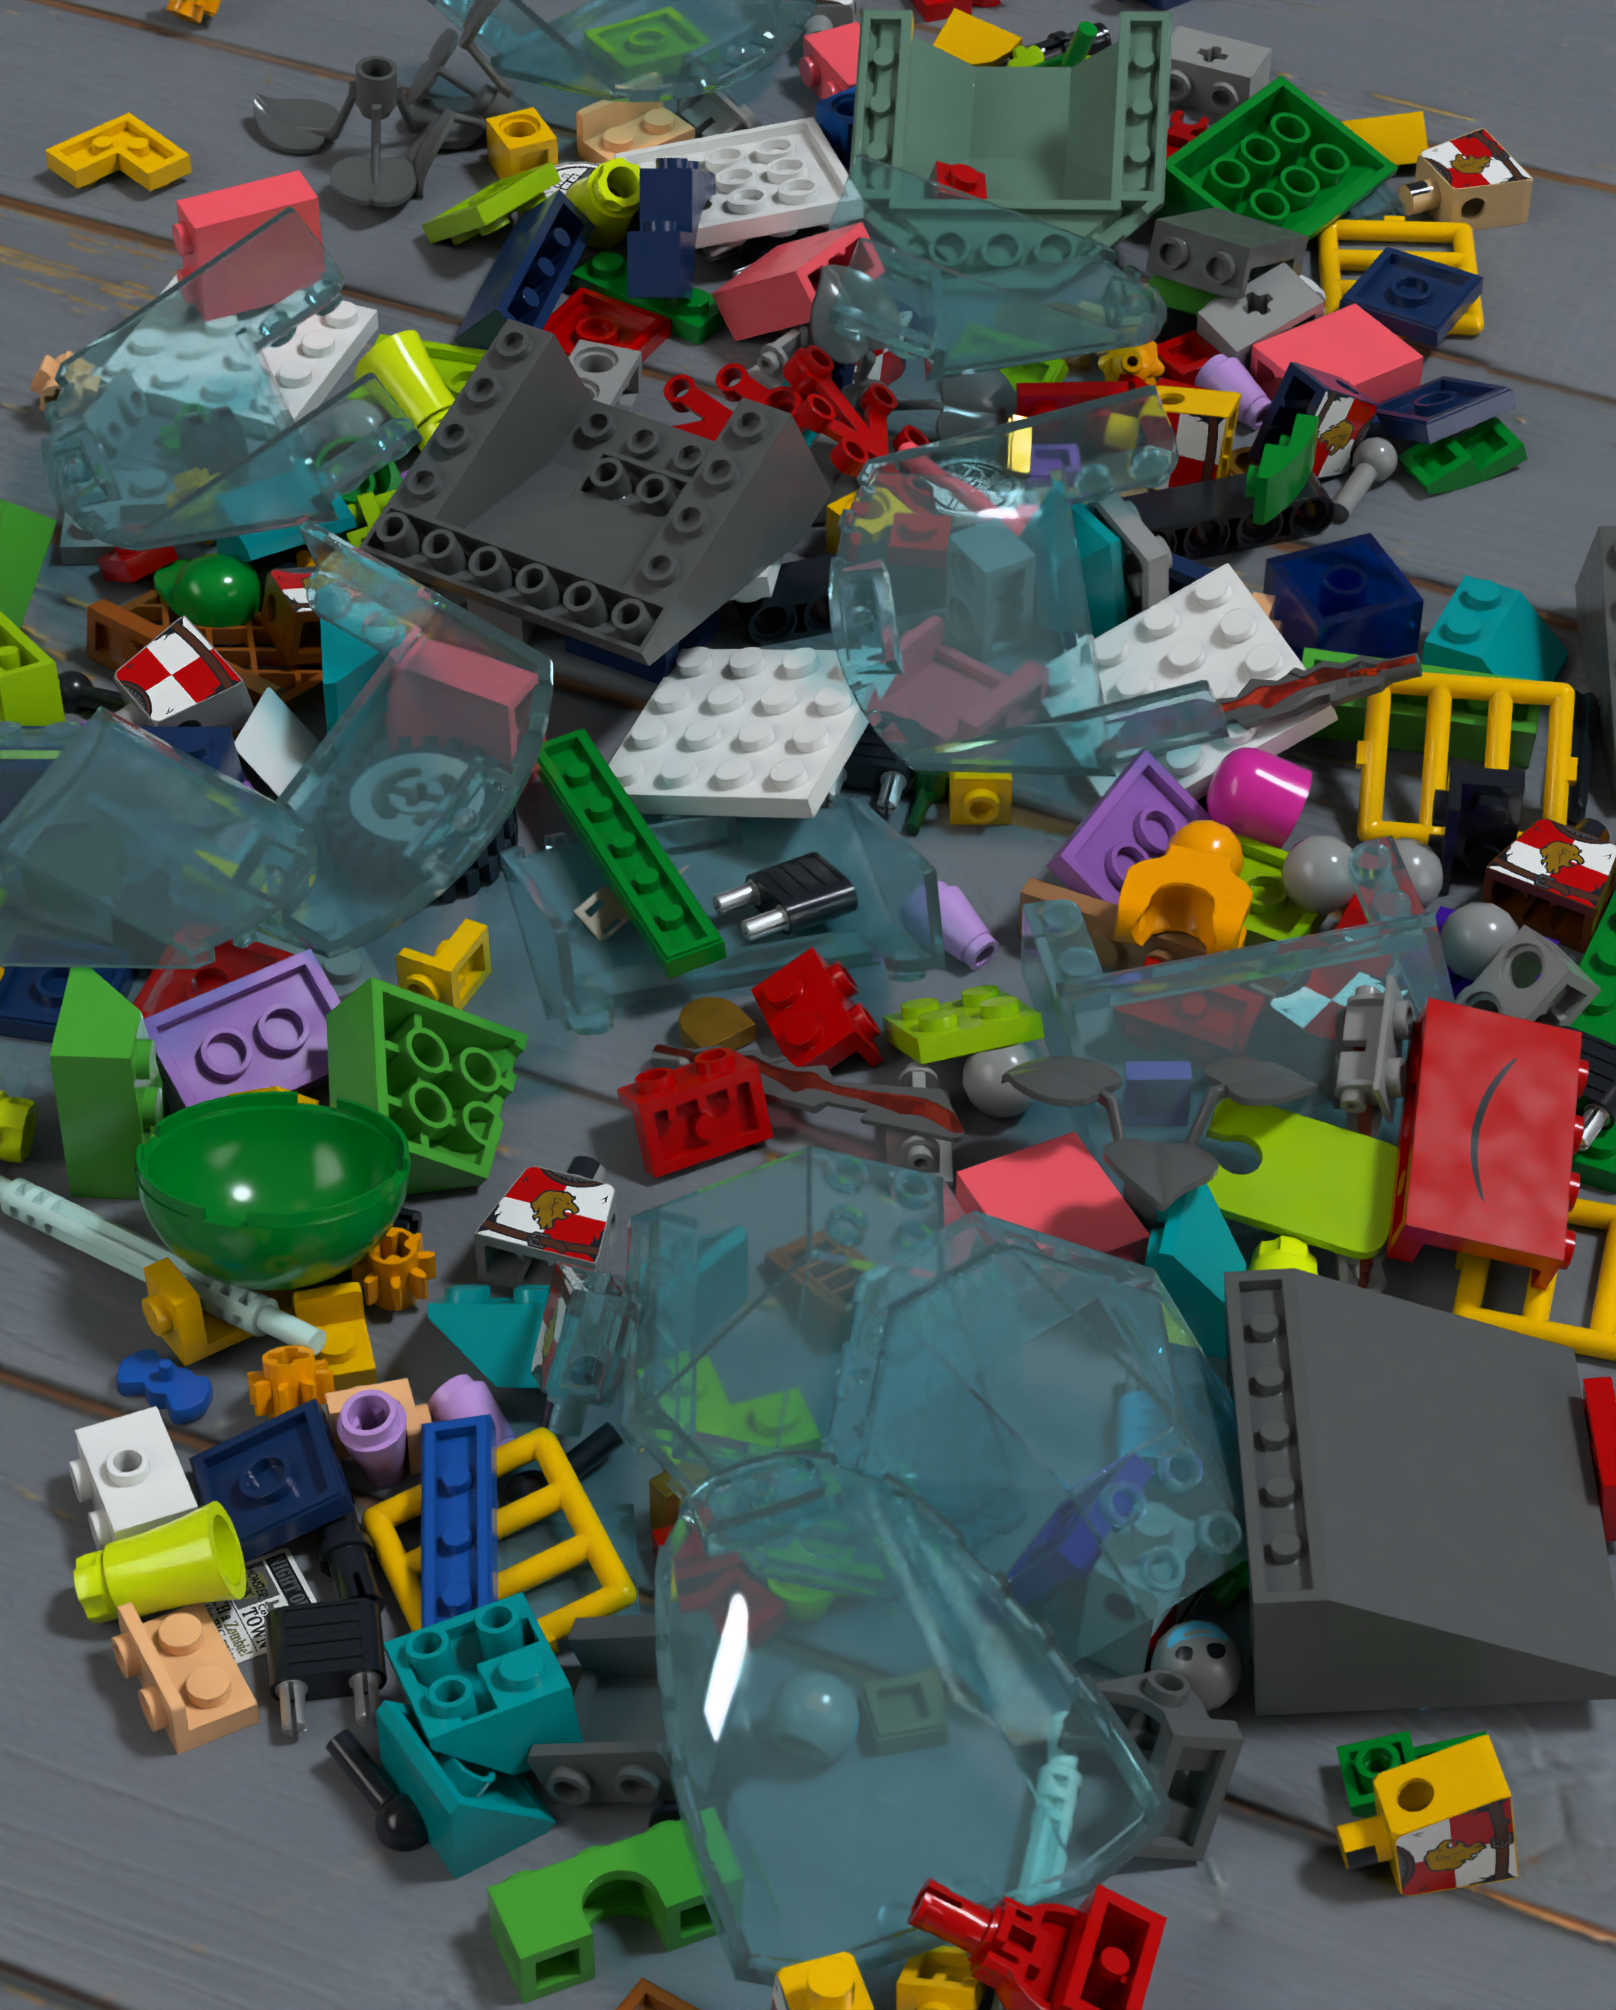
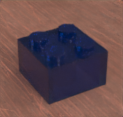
[1263,532,1424,662]

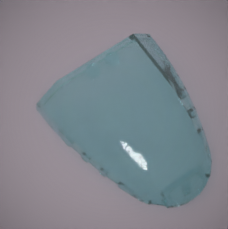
[654,1450,1171,1987]

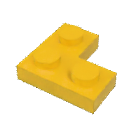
[45,112,192,191]

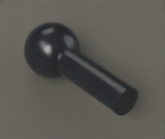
[58,671,125,714]
[505,1422,624,1523]
[326,1729,428,1852]

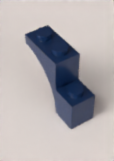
[627,158,715,299]

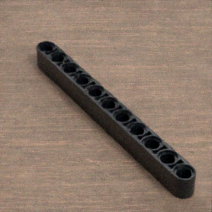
[732,471,1336,645]

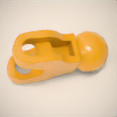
[1113,820,1253,967]

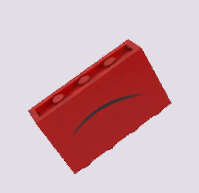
[1386,997,1589,1290]

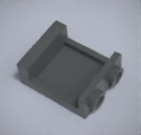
[1146,207,1309,300]
[527,1612,733,1806]

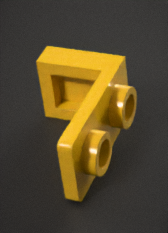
[141,1257,297,1366]

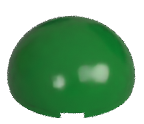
[134,1091,411,1291]

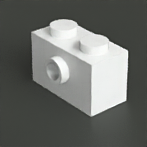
[68,1406,198,1551]

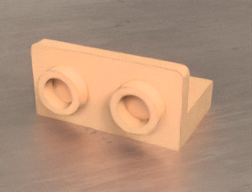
[576,77,695,164]
[111,1602,260,1754]

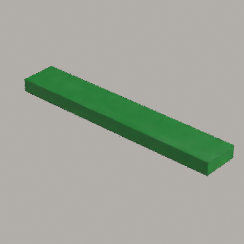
[528,728,727,979]

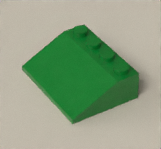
[1152,75,1399,241]

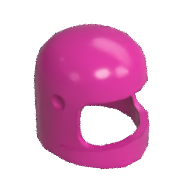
[1206,747,1312,849]

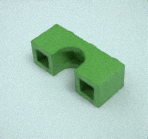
[487,1812,738,2004]

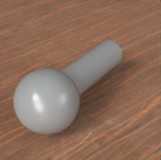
[1333,437,1397,521]

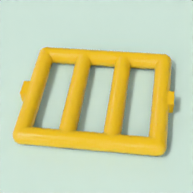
[1316,216,1484,339]
[1355,672,1578,845]
[1452,1198,1616,1361]
[361,1427,637,1654]

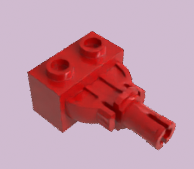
[907,1878,1167,2010]

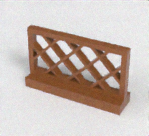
[86,588,324,731]

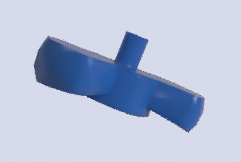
[116,1349,213,1425]

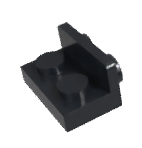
[1427,765,1525,895]

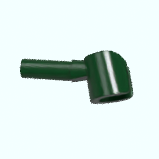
[905,758,950,835]

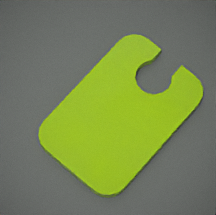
[1206,1098,1398,1260]

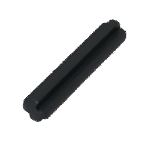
[1567,690,1598,823]

